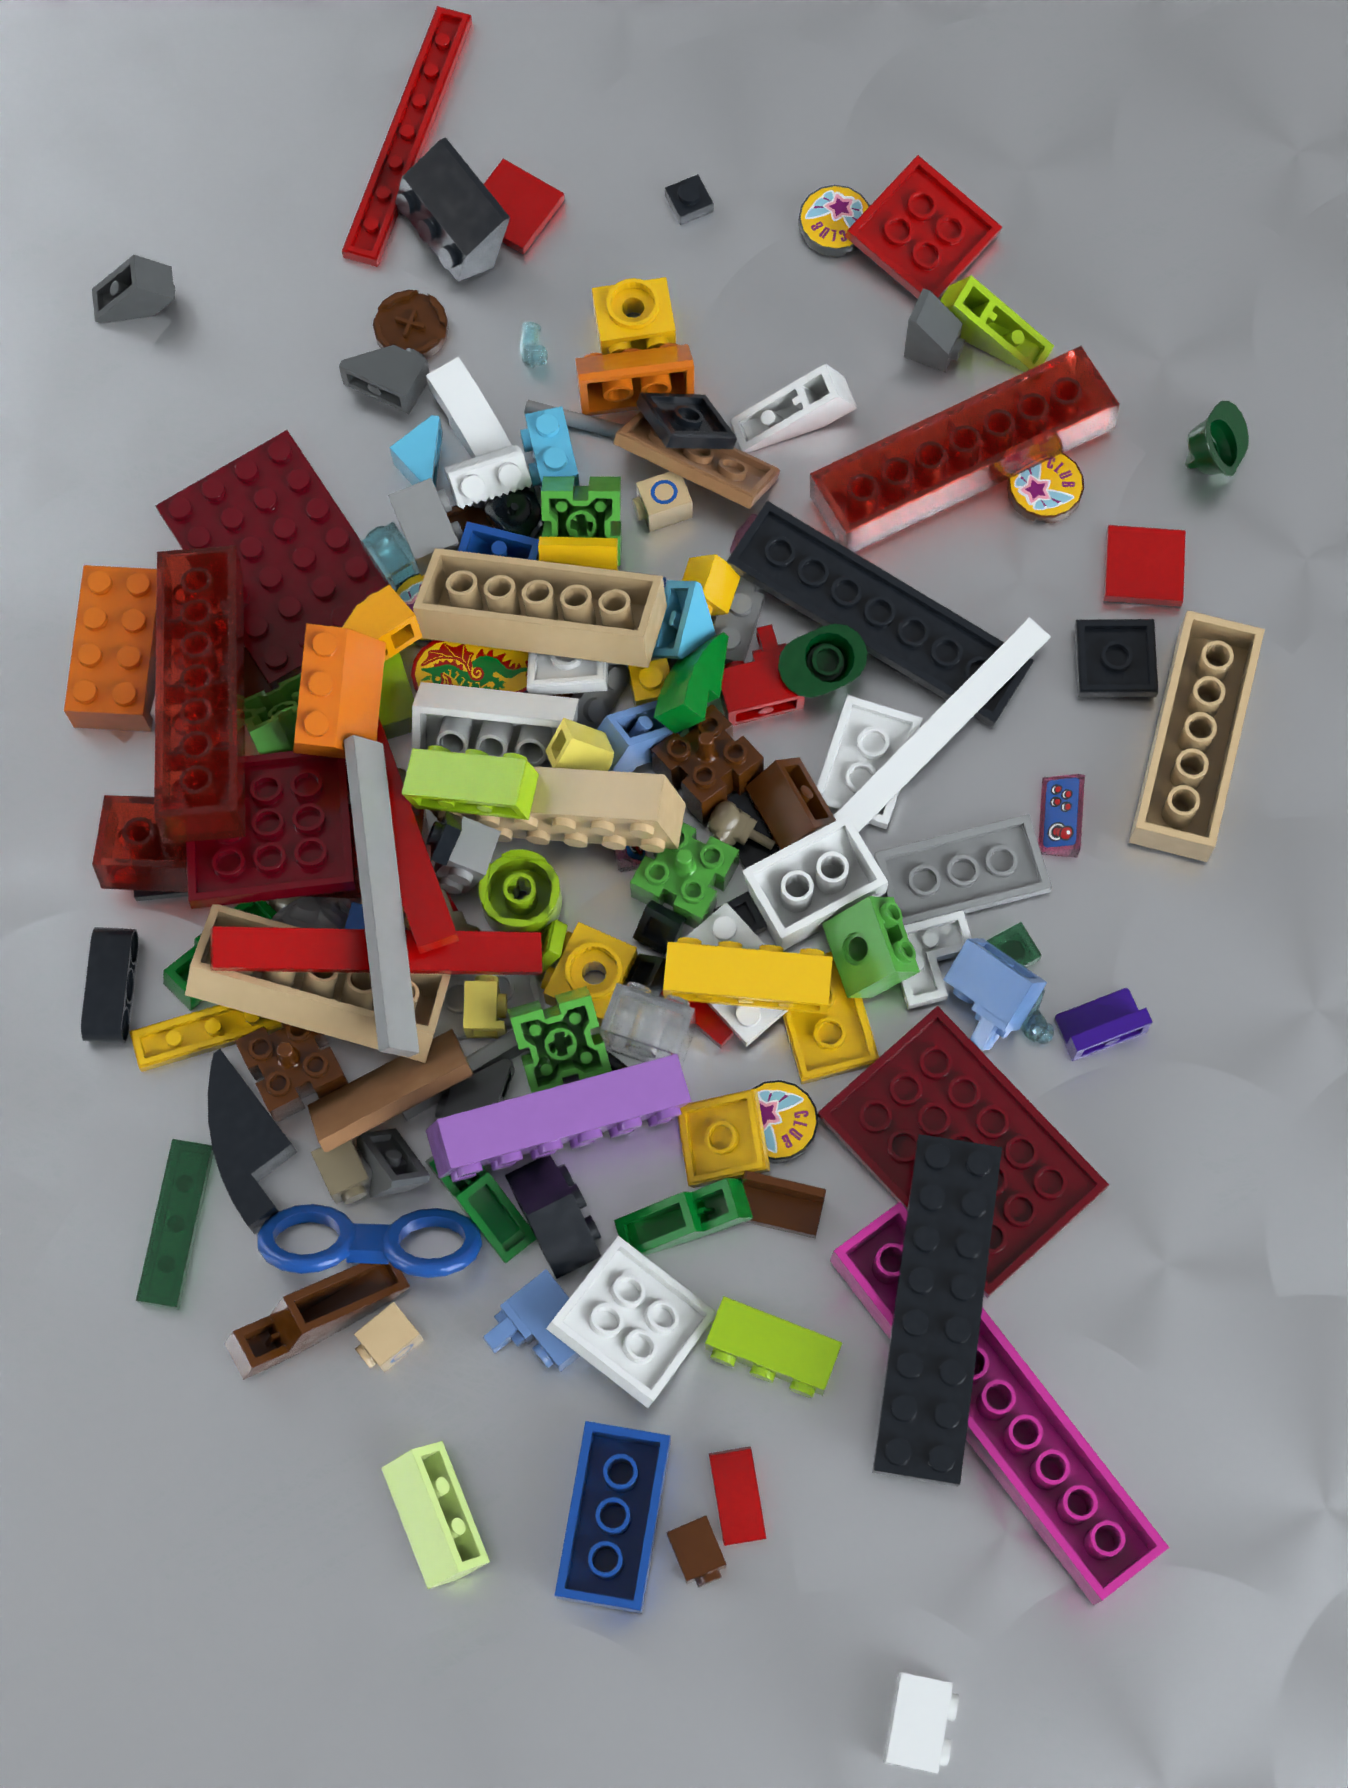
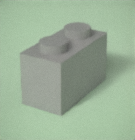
[388,478,463,576]
[434,816,501,895]

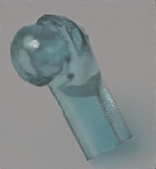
[519,322,548,368]
[1020,989,1054,1044]

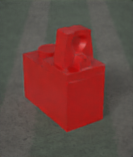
[720,624,805,726]

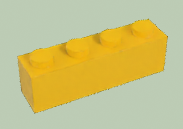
[663,937,833,1014]

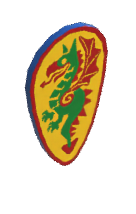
[411,640,528,693]

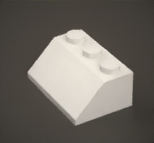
[742,815,888,951]

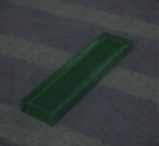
[136,1139,214,1310]

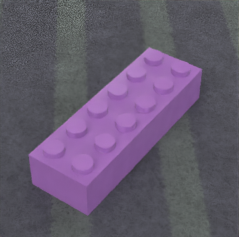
[425,1054,692,1182]

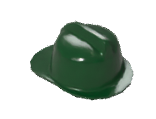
[1185,401,1249,477]
[778,623,868,698]

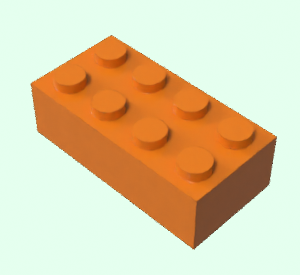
[64,565,170,732]

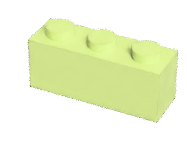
[381,1441,490,1589]

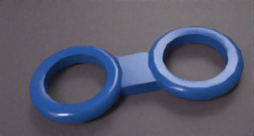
[257,1204,482,1278]

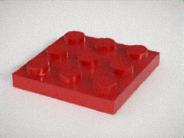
[845,155,1002,299]

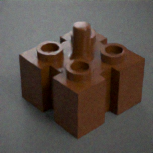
[651,704,764,825]
[235,1022,348,1123]

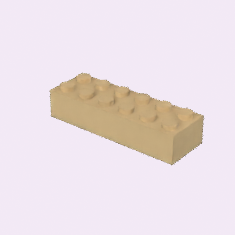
[413,548,667,668]
[1129,610,1265,862]
[430,766,686,853]
[185,904,451,1063]

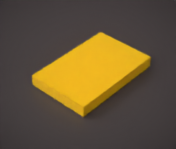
[782,952,879,1085]

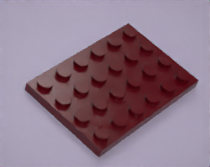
[155,430,391,690]
[817,1006,1109,1298]

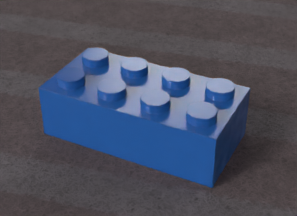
[554,1421,671,1614]

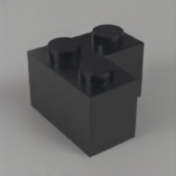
[505,1155,601,1279]

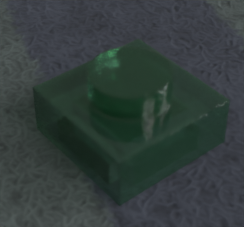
[987,922,1042,968]

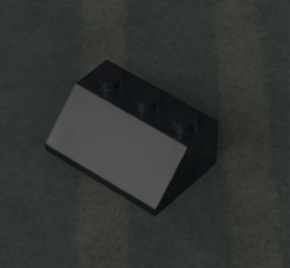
[395,138,510,282]

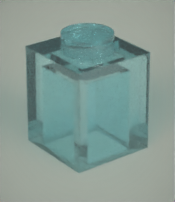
[360,522,420,589]

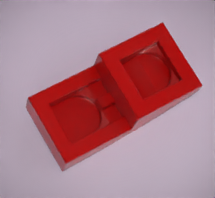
[709,1446,766,1546]

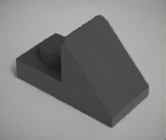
[356,1128,430,1198]

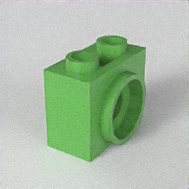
[822,896,920,998]

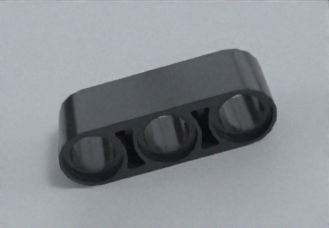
[81,927,138,1043]

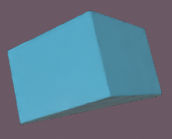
[389,415,443,488]
[652,580,716,659]

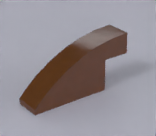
[224,1262,410,1380]

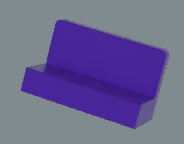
[1054,988,1153,1062]

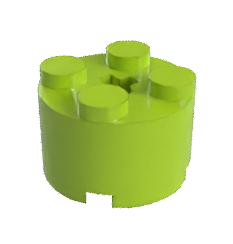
[479,849,562,932]

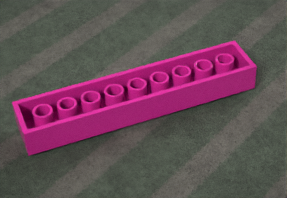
[830,1202,1170,1605]

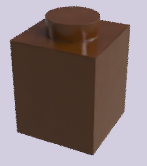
[666,1516,727,1588]

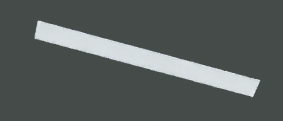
[833,617,1051,832]

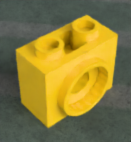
[592,277,676,355]
[541,922,638,1029]

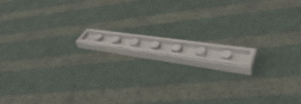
[344,735,419,1057]

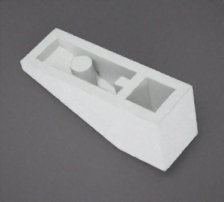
[730,364,857,453]

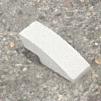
[426,356,512,458]

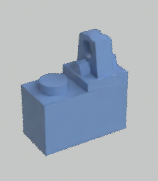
[597,700,683,772]
[943,938,1047,1051]
[483,1269,580,1372]

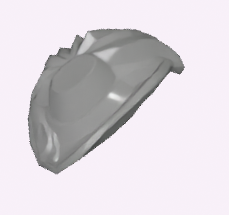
[272,896,348,929]

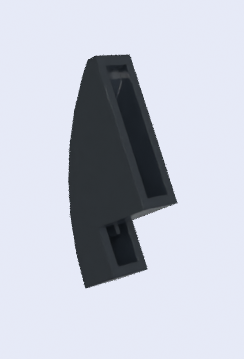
[207,1049,297,1234]

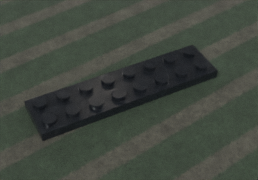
[727,501,1034,728]
[872,1134,1002,1487]

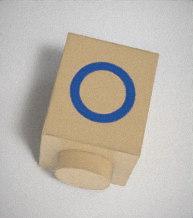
[632,471,693,532]
[354,1302,424,1373]

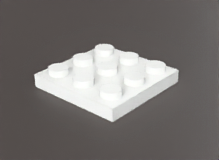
[546,1236,717,1408]

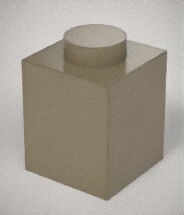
[311,1140,371,1204]

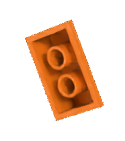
[575,343,694,416]
[293,623,386,759]

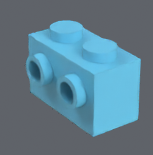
[520,406,580,490]

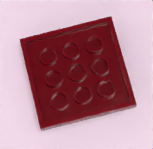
[184,751,356,909]

